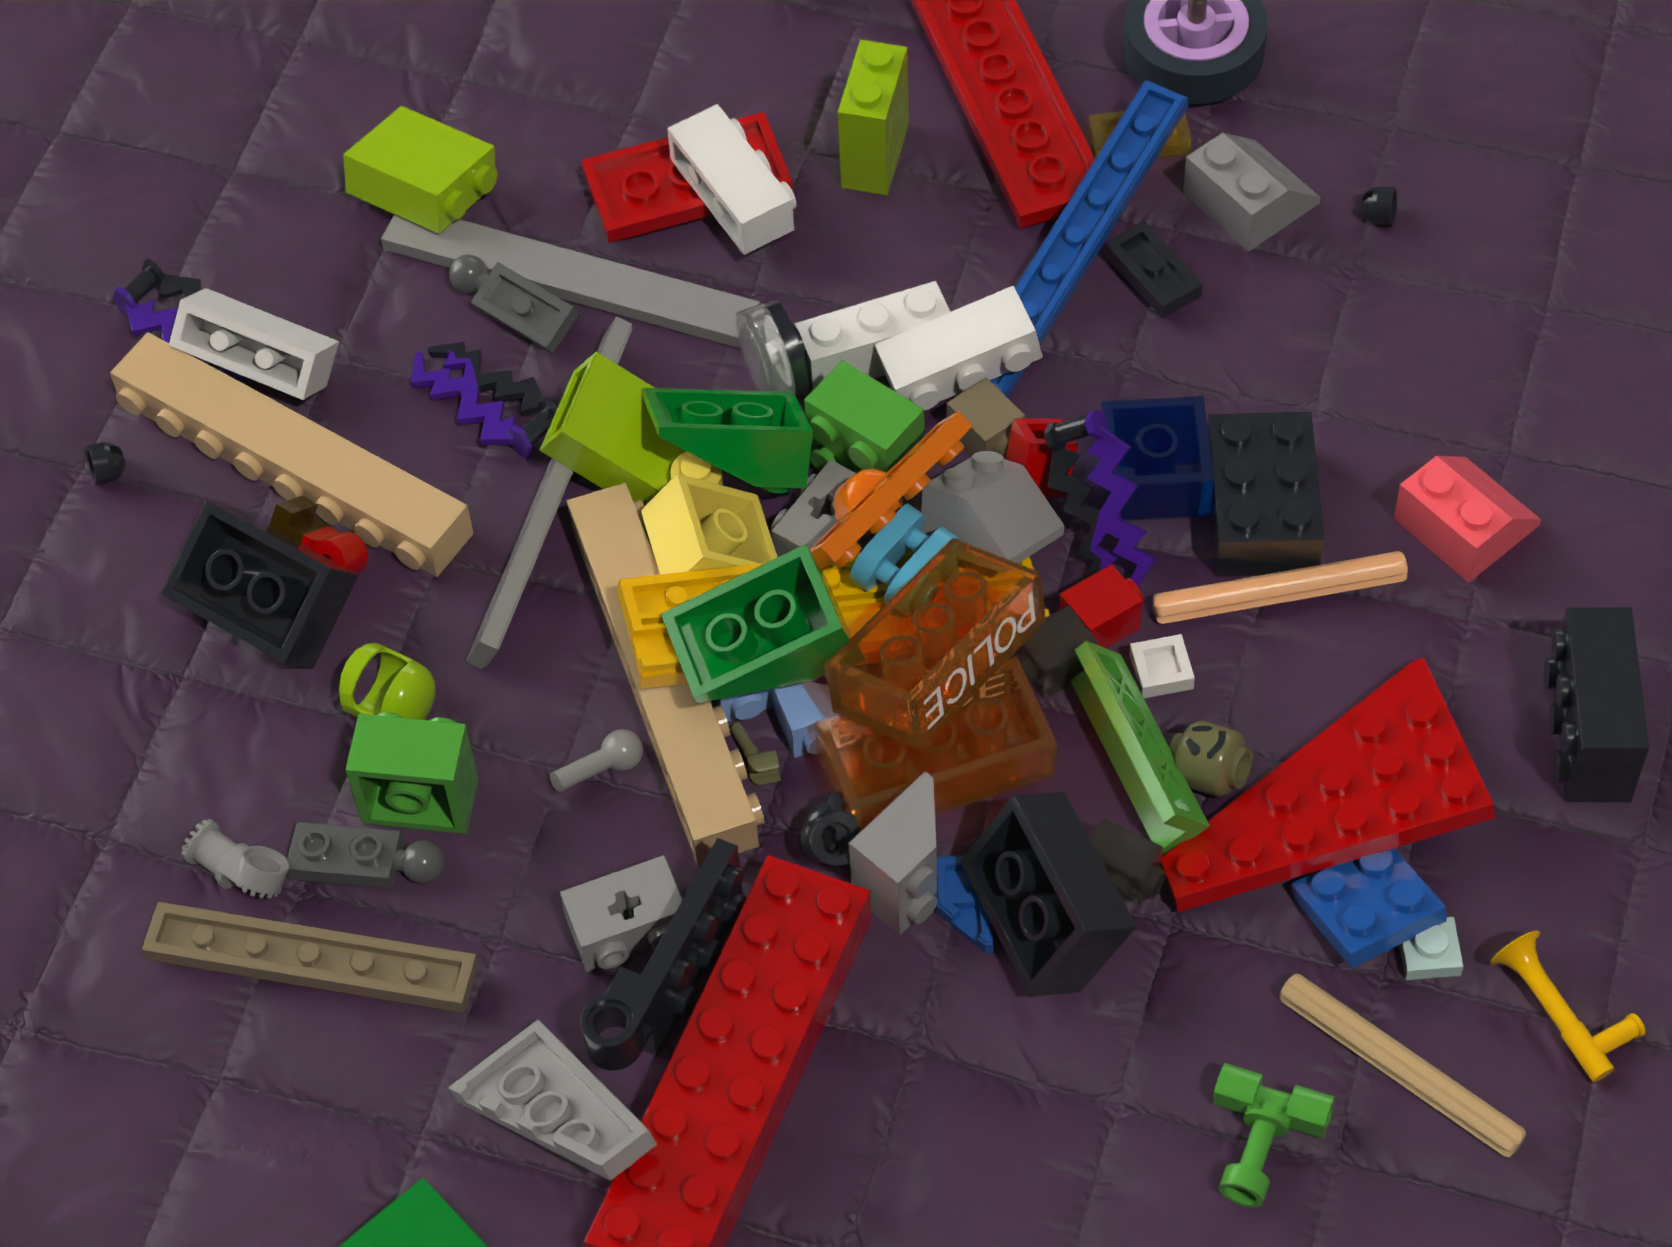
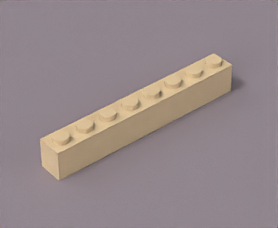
[110,332,474,577]
[567,482,765,866]

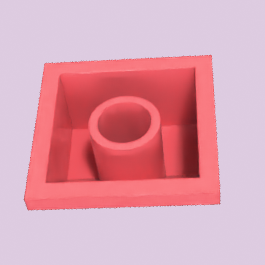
[1394,456,1541,583]

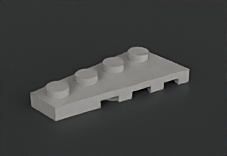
[448,1020,657,1181]

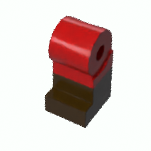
[269,495,368,574]

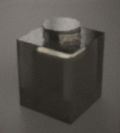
[1012,606,1098,700]

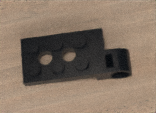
[581,838,747,1071]

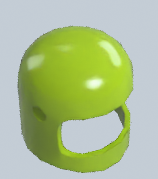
[339,642,436,720]

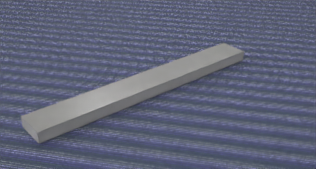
[381,214,760,349]
[466,316,633,669]

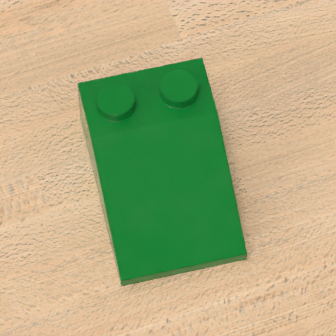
[643,388,813,493]
[661,544,861,703]

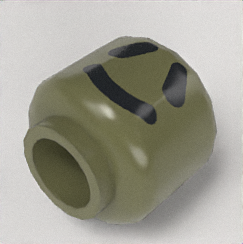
[1169,720,1253,797]

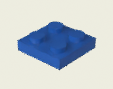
[1291,848,1447,969]

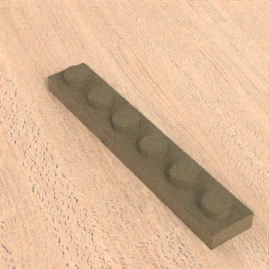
[142,902,479,1013]

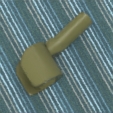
[730,722,781,785]

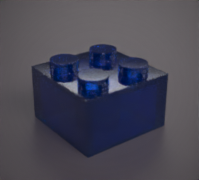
[1101,396,1214,520]

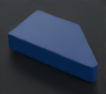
[935,856,993,953]

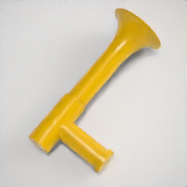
[1490,930,1646,1082]

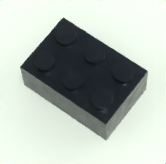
[1205,412,1324,577]
[161,500,359,668]
[1544,607,1649,802]
[960,792,1137,997]

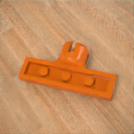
[810,411,973,569]

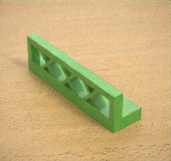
[1070,641,1210,855]

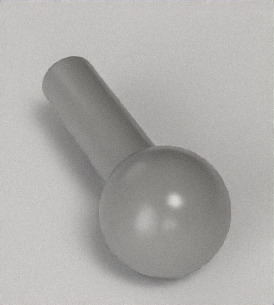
[550,729,643,792]

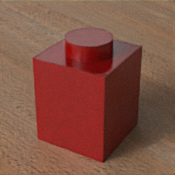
[1005,418,1078,498]
[1059,564,1144,648]

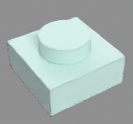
[1399,917,1463,980]

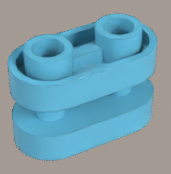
[849,504,963,614]

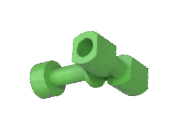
[1214,1063,1335,1208]

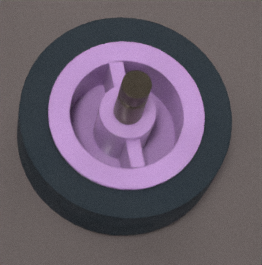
[1123,0,1268,104]

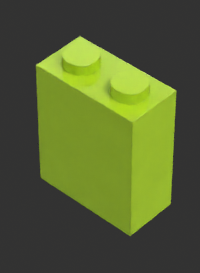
[838,39,909,196]
[343,106,498,234]
[540,352,687,506]

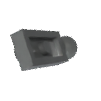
[449,254,580,354]
[287,822,445,889]

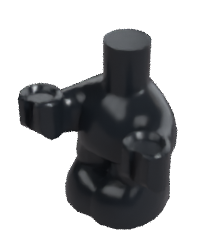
[798,791,860,874]

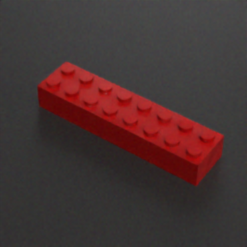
[584,855,872,1247]

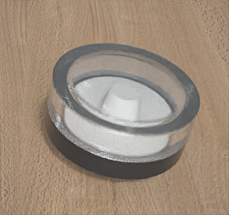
[736,299,809,398]

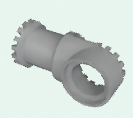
[181,819,290,899]

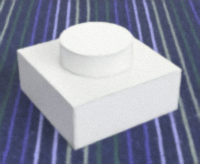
[1129,634,1195,698]

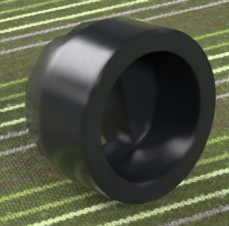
[1360,186,1397,226]
[86,442,126,485]

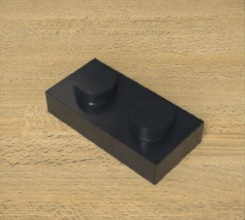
[1104,221,1203,319]

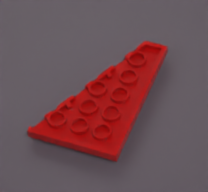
[1160,657,1495,912]

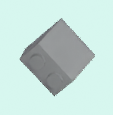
[1183,133,1321,252]
[921,451,1064,570]
[849,772,938,935]

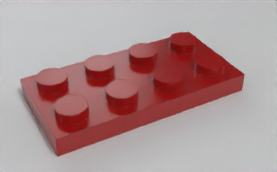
[581,112,793,243]

